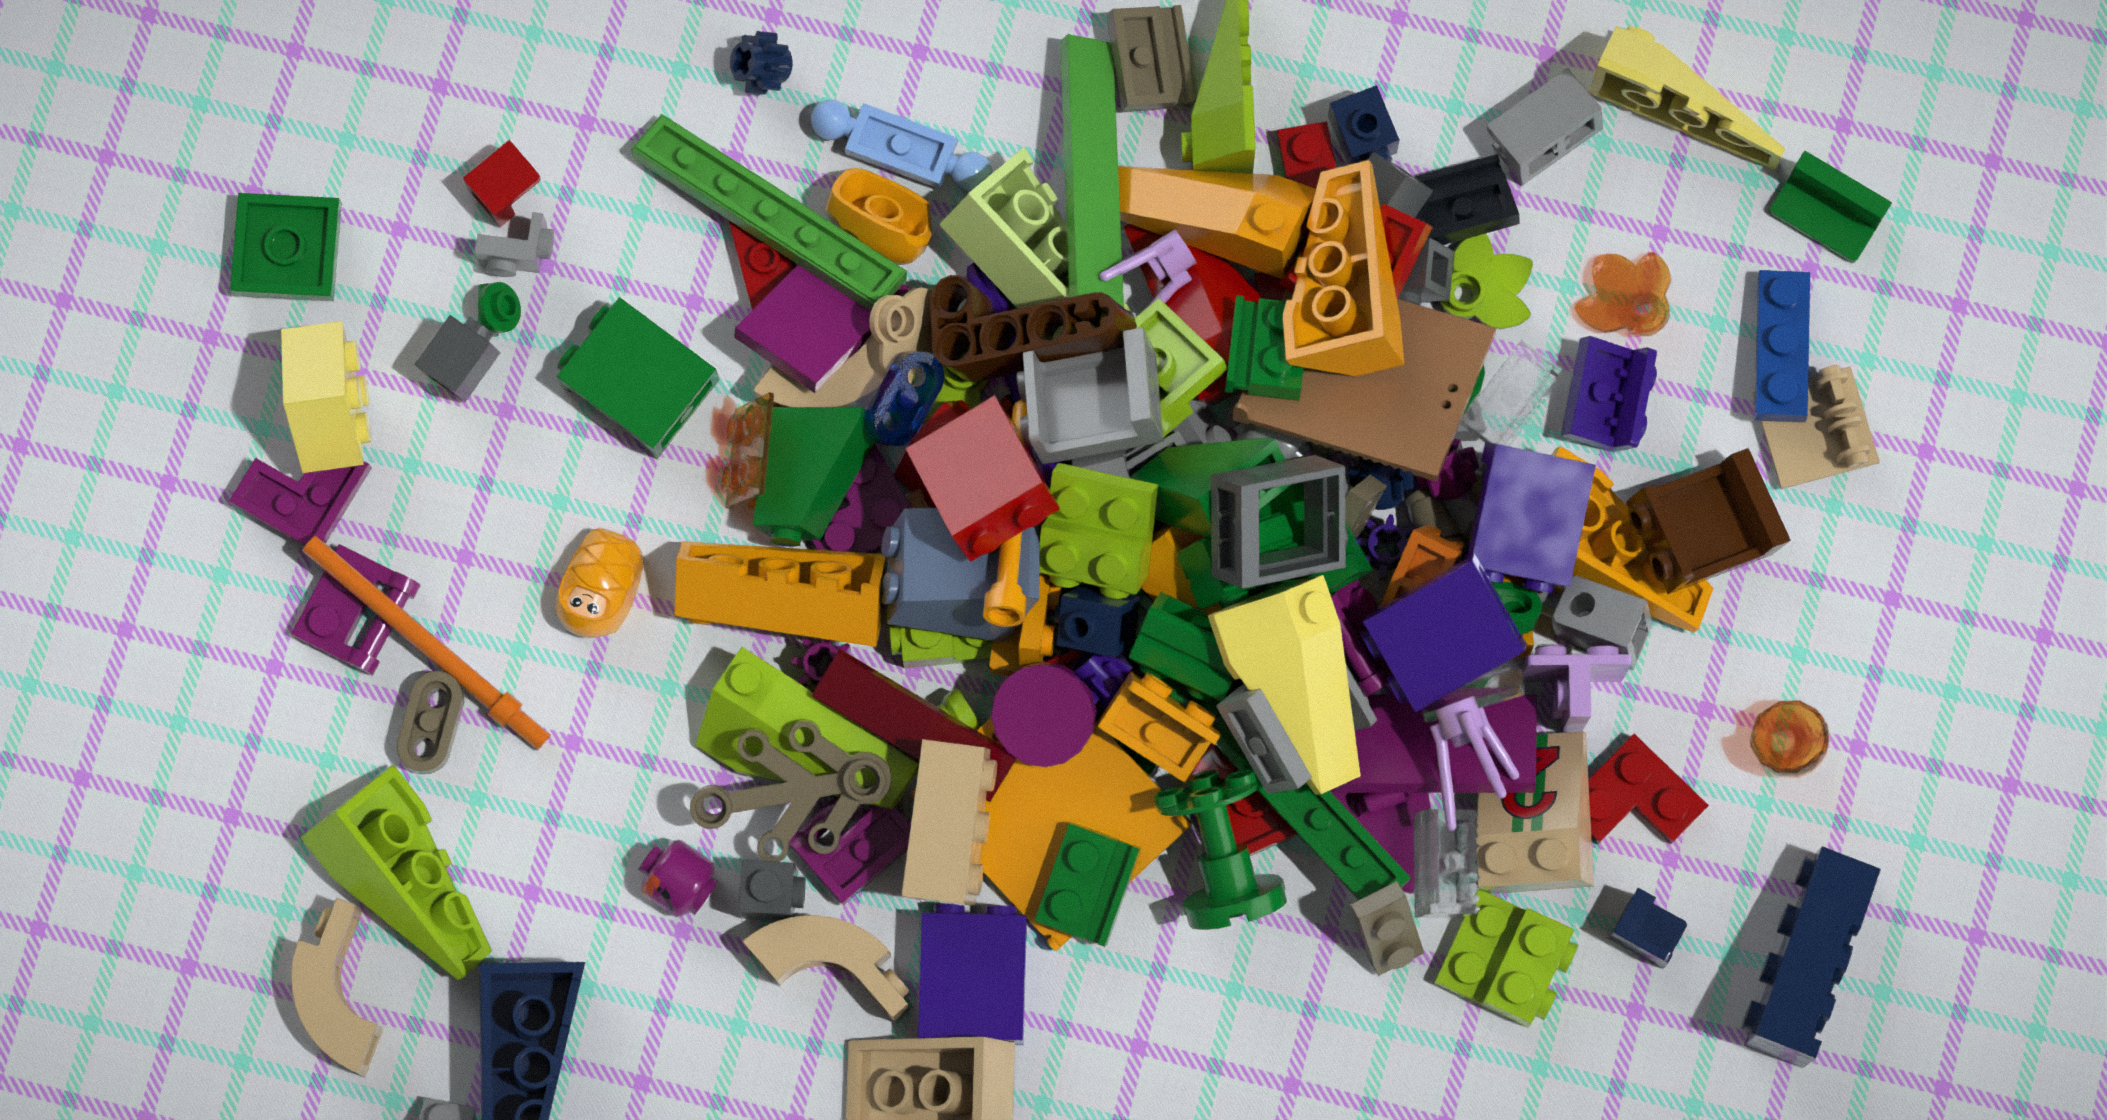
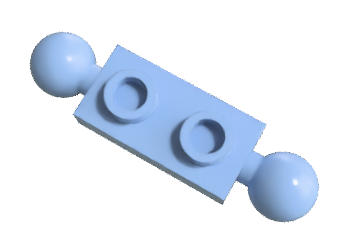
[811,100,992,192]

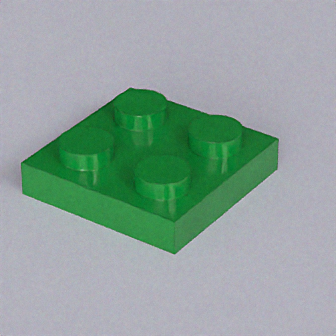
[230,193,342,301]

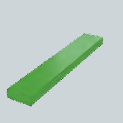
[1060,34,1124,307]
[631,114,907,311]

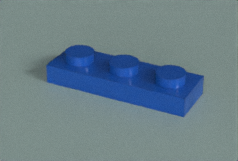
[1754,270,1810,423]

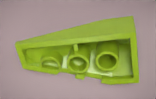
[1181,0,1256,174]
[695,646,919,810]
[300,764,492,980]

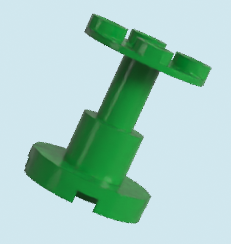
[1153,769,1287,930]

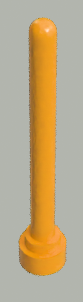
[983,400,1030,627]

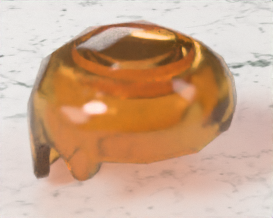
[1749,700,1830,778]

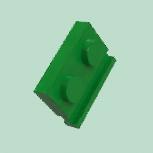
[1225,295,1304,401]
[1034,822,1142,947]

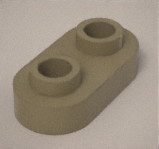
[397,671,464,775]

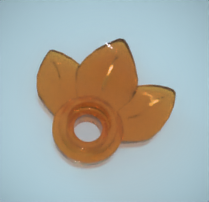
[1574,252,1671,336]

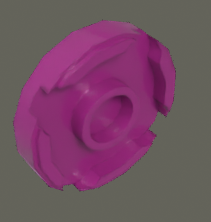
[991,661,1097,767]

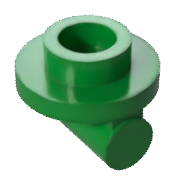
[478,282,521,337]

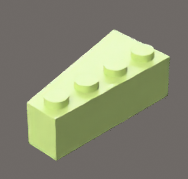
[939,147,1135,339]

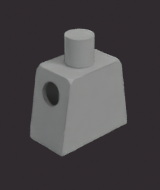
[1534,575,1653,670]

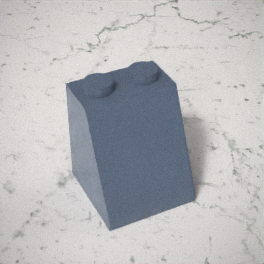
[881,508,1040,642]

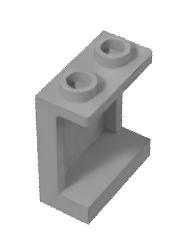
[1017,327,1164,464]
[1216,665,1377,794]

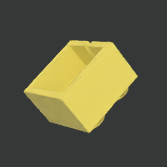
[281,321,371,473]

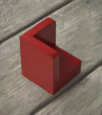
[463,140,541,228]

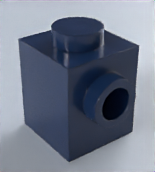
[1328,85,1400,165]
[1054,585,1140,657]

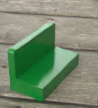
[1769,150,1892,263]

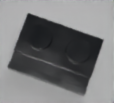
[1415,154,1520,245]

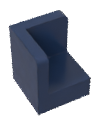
[1608,887,1687,969]

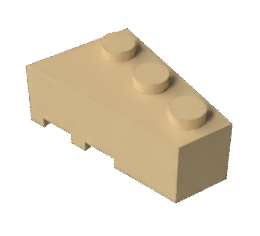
[901,739,997,906]

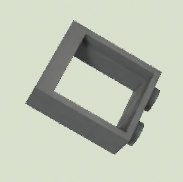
[1211,455,1348,589]

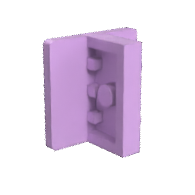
[1519,646,1631,733]

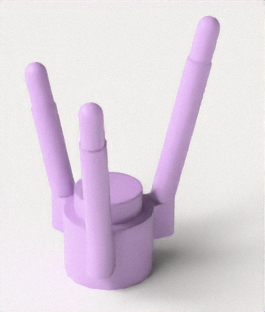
[1100,229,1197,311]
[1430,696,1519,831]

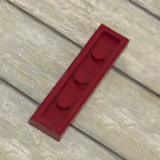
[811,649,1017,802]

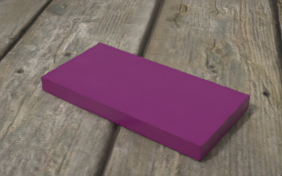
[1329,694,1537,793]

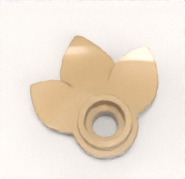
[869,288,937,389]

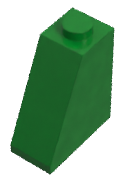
[753,407,882,547]
[1130,437,1292,539]

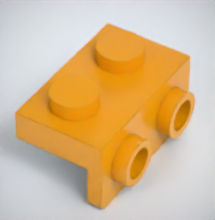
[989,573,1063,676]
[1097,672,1221,782]

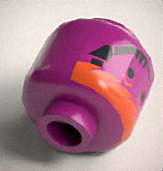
[638,839,718,917]

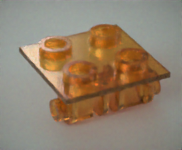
[721,392,774,510]

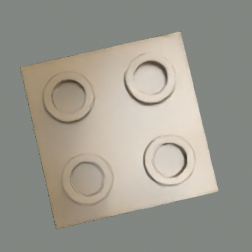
[1752,365,1880,490]

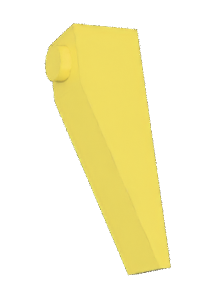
[1589,26,1785,170]
[1207,575,1361,795]

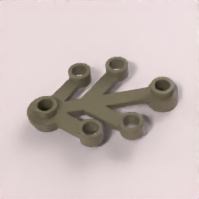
[690,719,892,862]

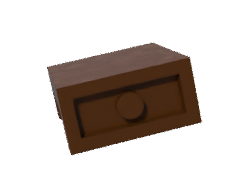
[1626,448,1791,594]

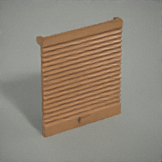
[1233,289,1496,482]

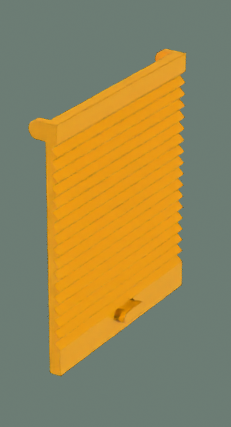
[910,717,1193,952]

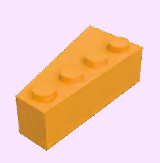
[674,541,886,647]

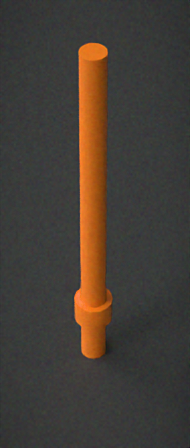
[302,535,551,750]

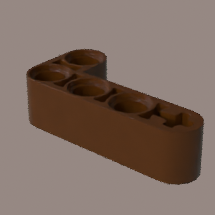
[930,275,1137,382]

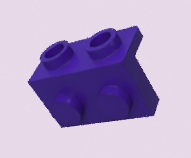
[1561,336,1657,452]

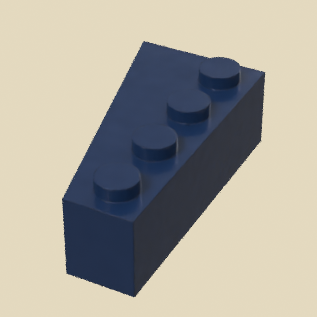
[1740,846,1881,1068]
[479,962,585,1120]

